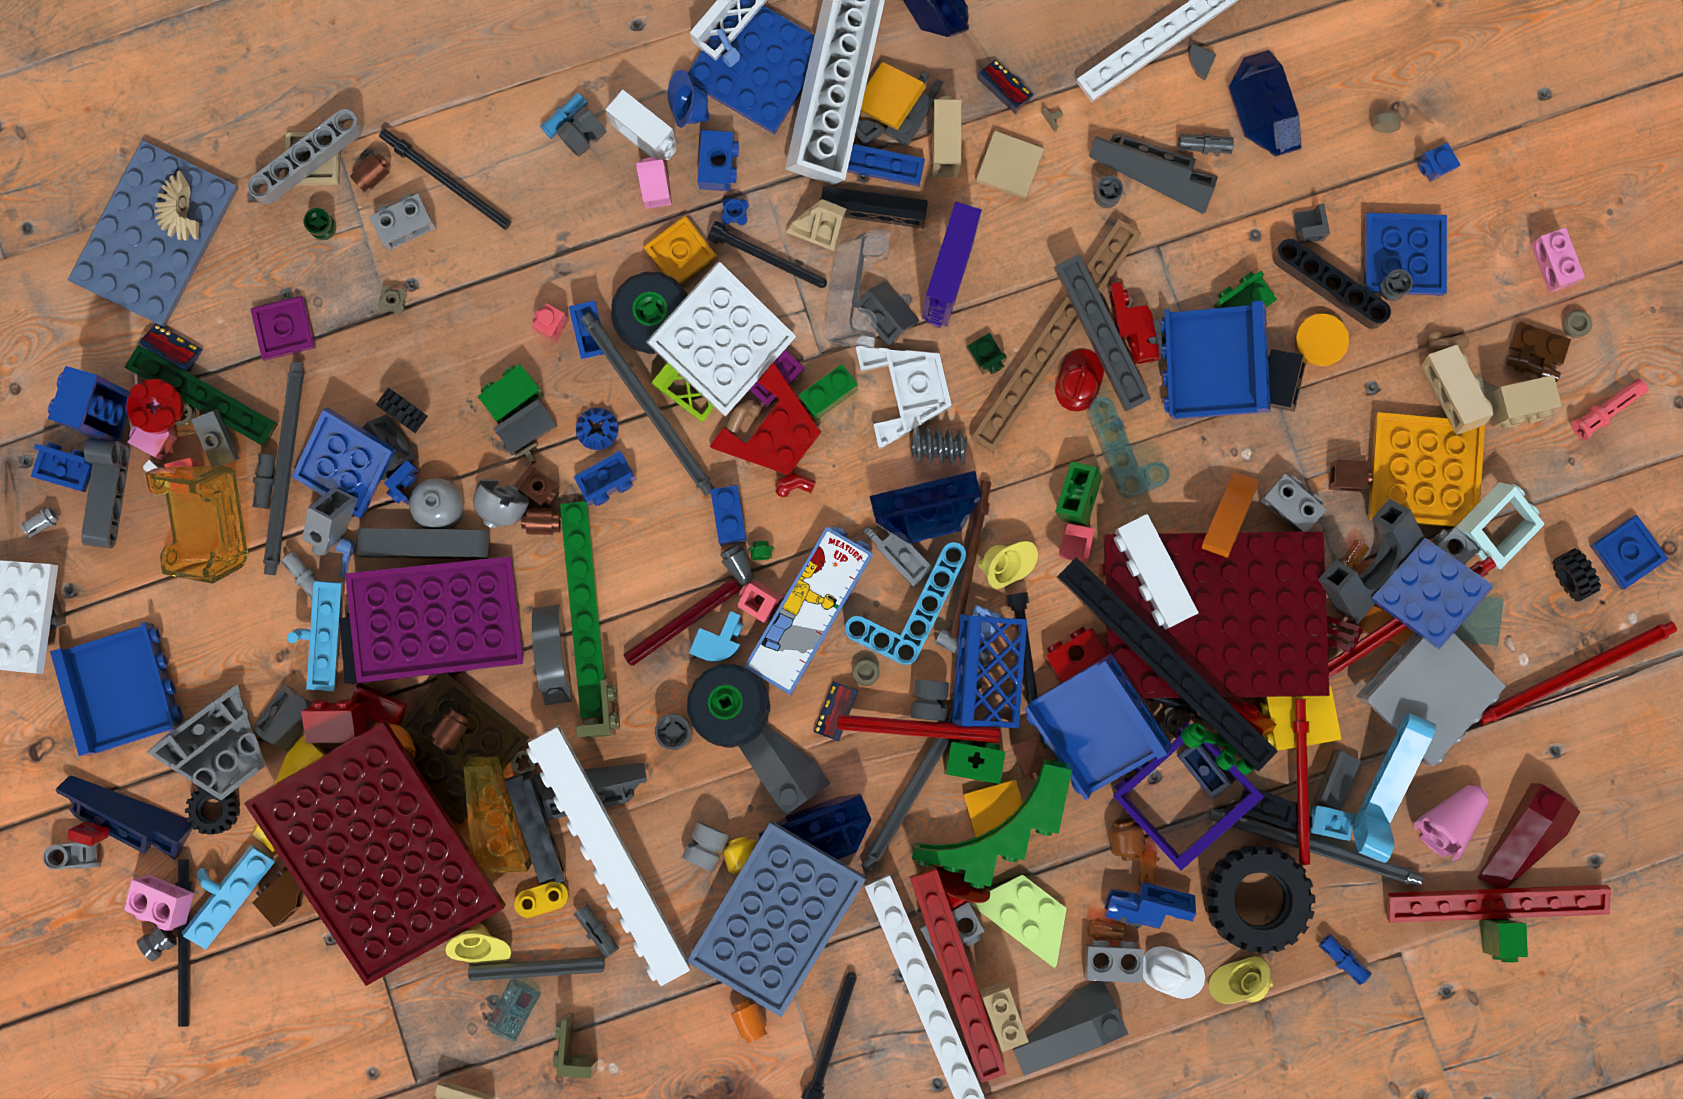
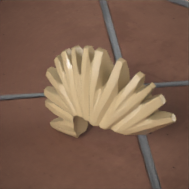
[155,171,199,241]

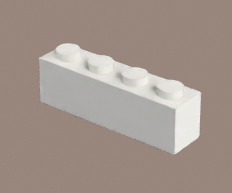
[1114,514,1198,629]

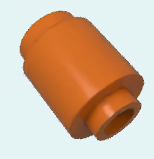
[731,999,767,1043]

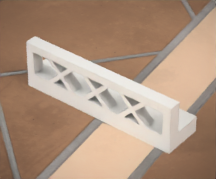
[690,0,767,61]

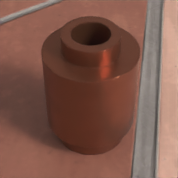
[350,153,390,192]
[521,507,561,535]
[430,708,469,751]

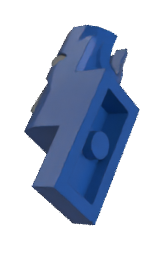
[1104,882,1196,929]

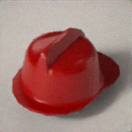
[1055,349,1104,412]
[936,867,990,910]

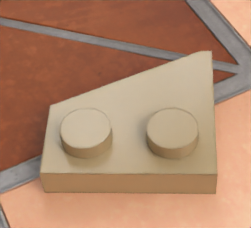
[787,199,846,251]

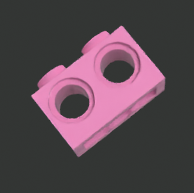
[1531,228,1585,293]
[124,874,194,930]

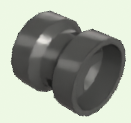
[1094,176,1123,208]
[1379,269,1413,301]
[137,926,177,962]

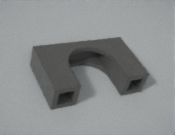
[1318,499,1425,624]

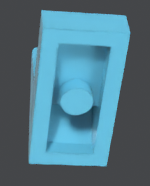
[1309,806,1355,841]

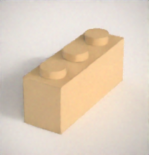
[1421,345,1494,435]

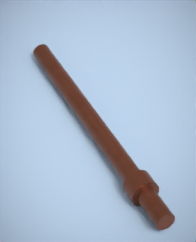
[949,481,991,639]

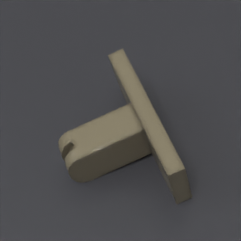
[1041,107,1063,132]
[515,443,538,464]

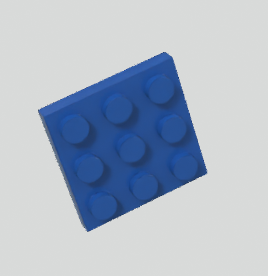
[1364,213,1447,296]
[292,407,396,518]
[1372,538,1493,649]

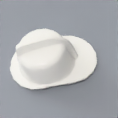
[1143,946,1205,999]

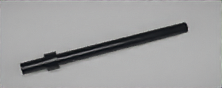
[379,129,512,230]
[175,859,192,1027]

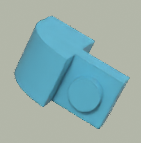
[689,611,744,663]

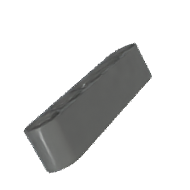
[357,528,490,559]

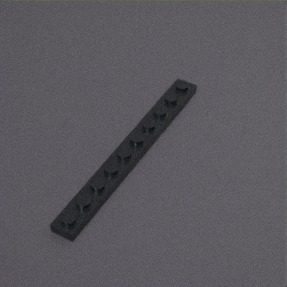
[1056,557,1278,771]

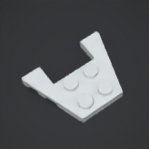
[855,346,952,449]

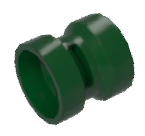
[303,208,336,241]

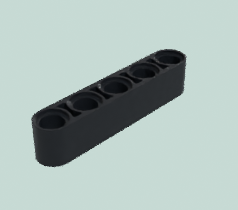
[1273,239,1391,329]

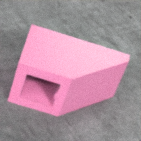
[636,157,672,209]
[128,400,178,461]

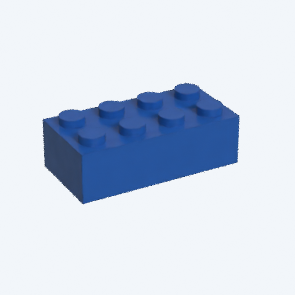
[48,366,130,442]

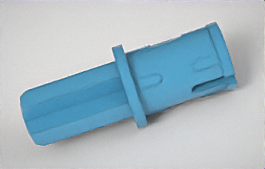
[540,93,588,139]

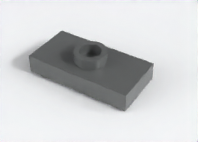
[191,409,240,469]

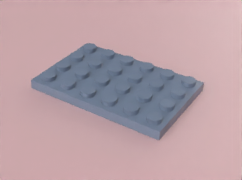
[68,140,238,328]
[686,820,866,1017]

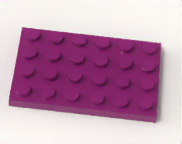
[345,556,523,684]

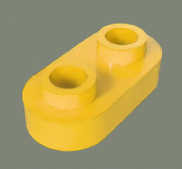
[514,881,569,918]

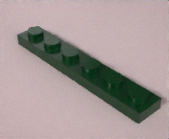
[124,345,278,447]

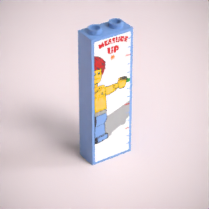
[744,526,873,695]

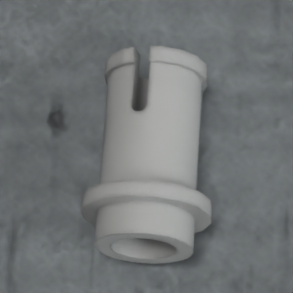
[21,507,59,538]

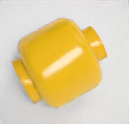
[723,836,757,874]

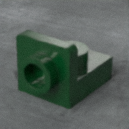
[966,333,1007,375]

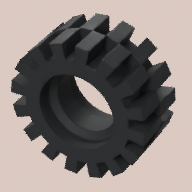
[375,388,428,433]
[1553,548,1601,602]
[185,787,240,835]

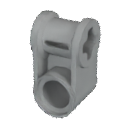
[42,841,101,870]

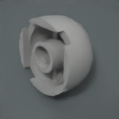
[409,478,465,529]
[473,479,529,528]

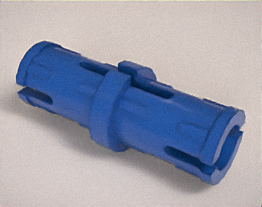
[1318,934,1372,985]

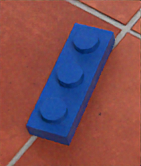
[847,144,925,187]

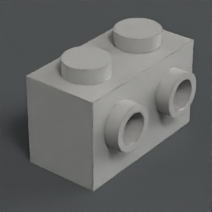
[369,193,436,251]
[1260,474,1327,532]

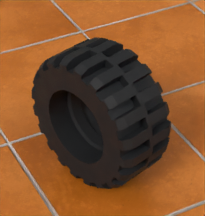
[1204,845,1316,954]

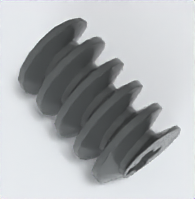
[911,427,967,464]

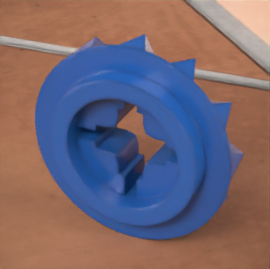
[576,408,619,450]

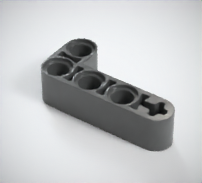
[81,438,130,549]

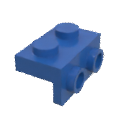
[30,441,92,492]
[574,451,637,506]

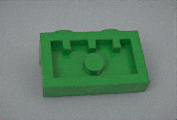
[1214,270,1277,308]

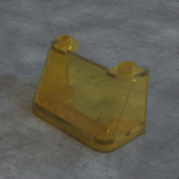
[145,465,248,584]

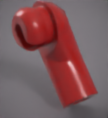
[775,473,816,497]

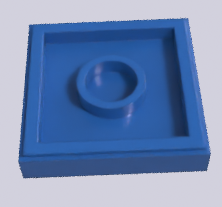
[1590,515,1668,590]

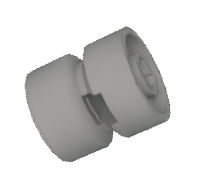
[682,822,729,871]

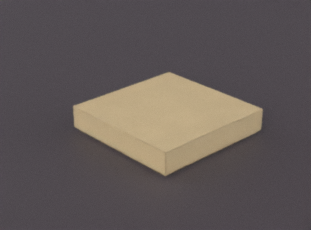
[285,131,340,186]
[976,131,1044,199]

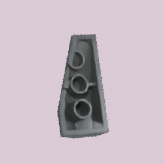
[738,725,830,816]
[1013,981,1128,1076]

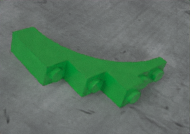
[912,759,1072,888]

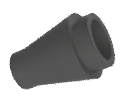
[720,544,755,586]

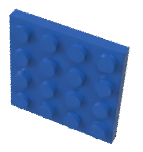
[688,0,815,135]

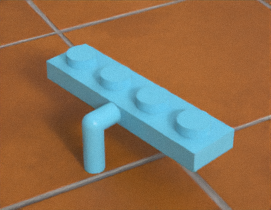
[287,580,343,691]
[182,844,275,949]

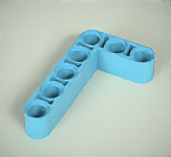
[845,542,966,666]
[1353,713,1436,863]

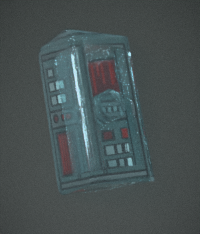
[486,978,541,1042]

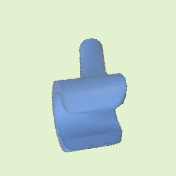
[717,28,740,67]
[336,538,356,578]

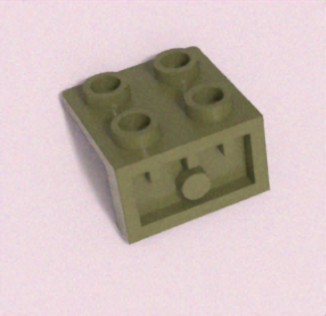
[576,679,620,738]
[553,1013,598,1079]

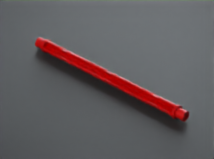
[1328,556,1497,679]
[1479,621,1677,725]

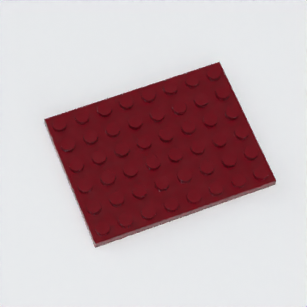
[1104,531,1330,698]
[244,719,506,986]

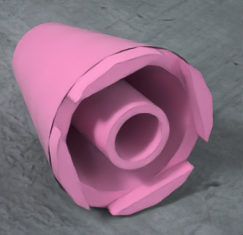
[1414,785,1489,861]

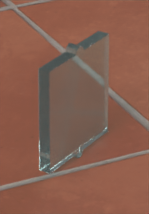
[1454,597,1504,646]

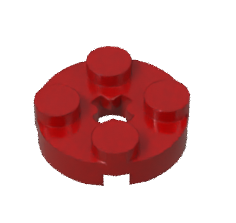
[126,379,184,434]

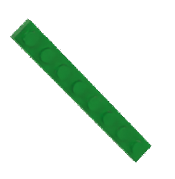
[560,501,605,719]

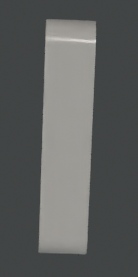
[247,109,363,205]

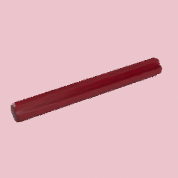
[624,579,740,666]

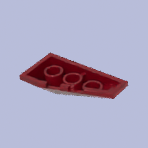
[1478,783,1580,889]

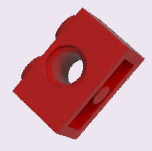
[1044,626,1107,683]

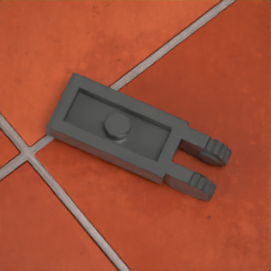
[885,71,943,147]

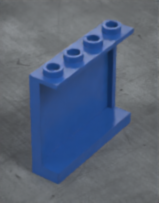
[1161,301,1271,420]
[50,622,183,756]
[1025,654,1172,800]

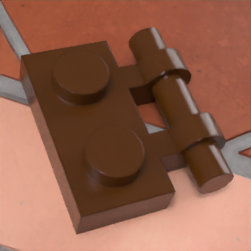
[1505,322,1571,382]

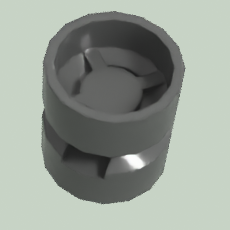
[556,106,607,157]
[911,680,949,721]
[655,714,693,750]

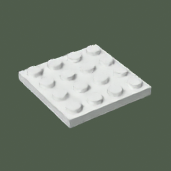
[646,262,796,416]
[0,560,58,674]

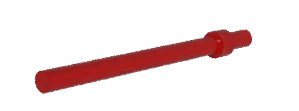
[1292,699,1310,865]

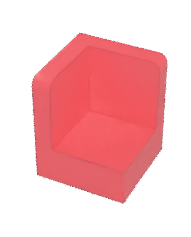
[1060,524,1094,563]

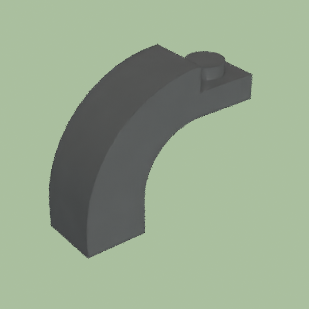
[532,605,572,705]

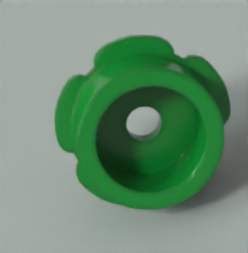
[748,541,775,561]

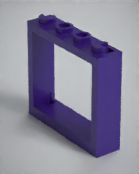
[922,201,982,328]
[1113,722,1264,871]

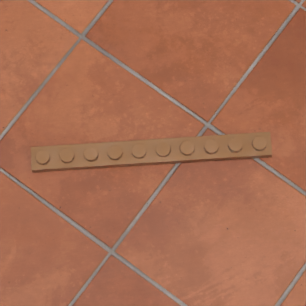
[971,219,1141,453]

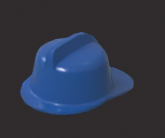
[668,69,710,128]

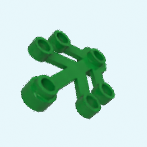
[1181,718,1254,775]

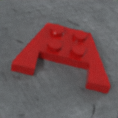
[709,363,822,475]

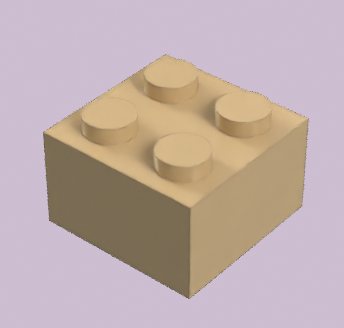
[1485,375,1562,430]

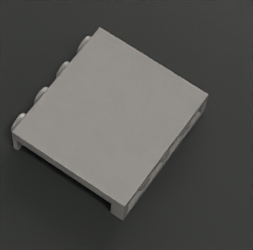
[1356,632,1506,766]

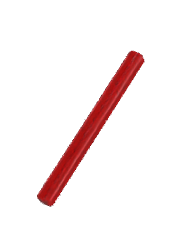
[837,715,1000,742]

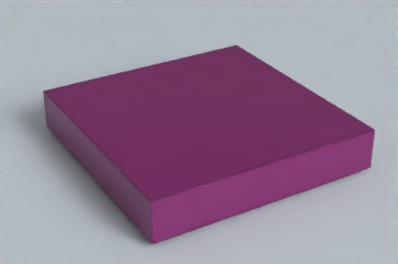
[250,296,316,361]

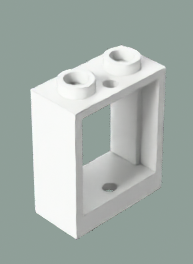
[606,89,677,161]

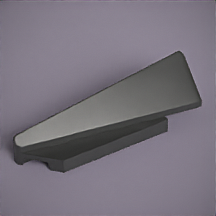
[1089,134,1218,214]
[534,763,647,820]

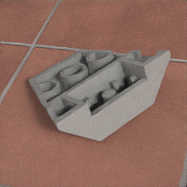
[146,685,266,800]

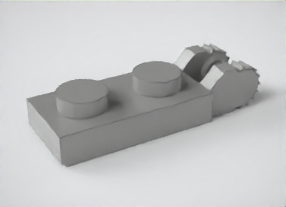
[864,516,933,587]

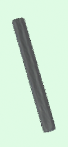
[468,957,605,981]

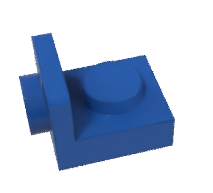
[1417,142,1460,182]
[384,460,420,505]

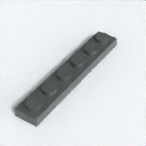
[1053,254,1151,411]

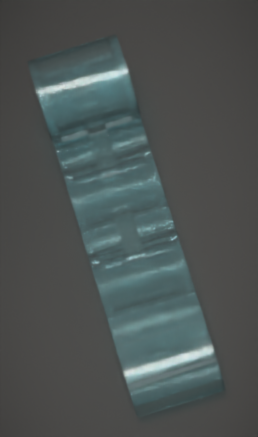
[1087,396,1170,499]

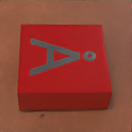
[68,822,109,847]

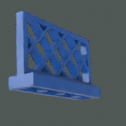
[952,614,1027,728]

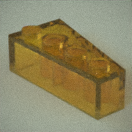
[464,756,532,873]

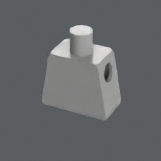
[303,487,358,555]

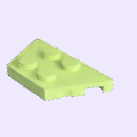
[969,874,1067,968]

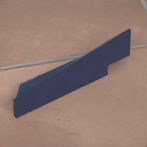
[56,776,193,860]

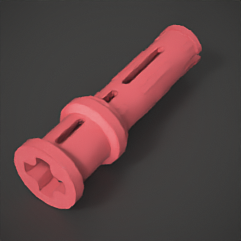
[1571,378,1649,440]

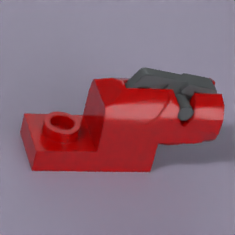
[1108,282,1162,364]

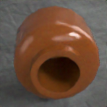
[1108,818,1146,861]

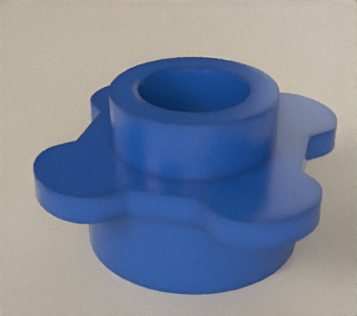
[721,198,749,226]

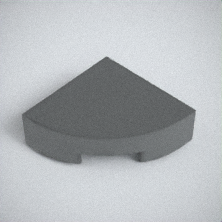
[1189,44,1217,80]
[855,119,886,146]

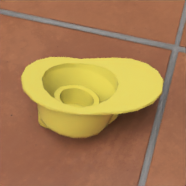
[978,541,1038,589]
[445,923,511,965]
[1208,956,1273,1004]

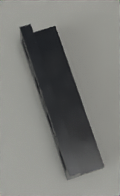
[820,186,928,229]
[505,770,566,883]

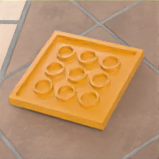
[1368,412,1485,528]

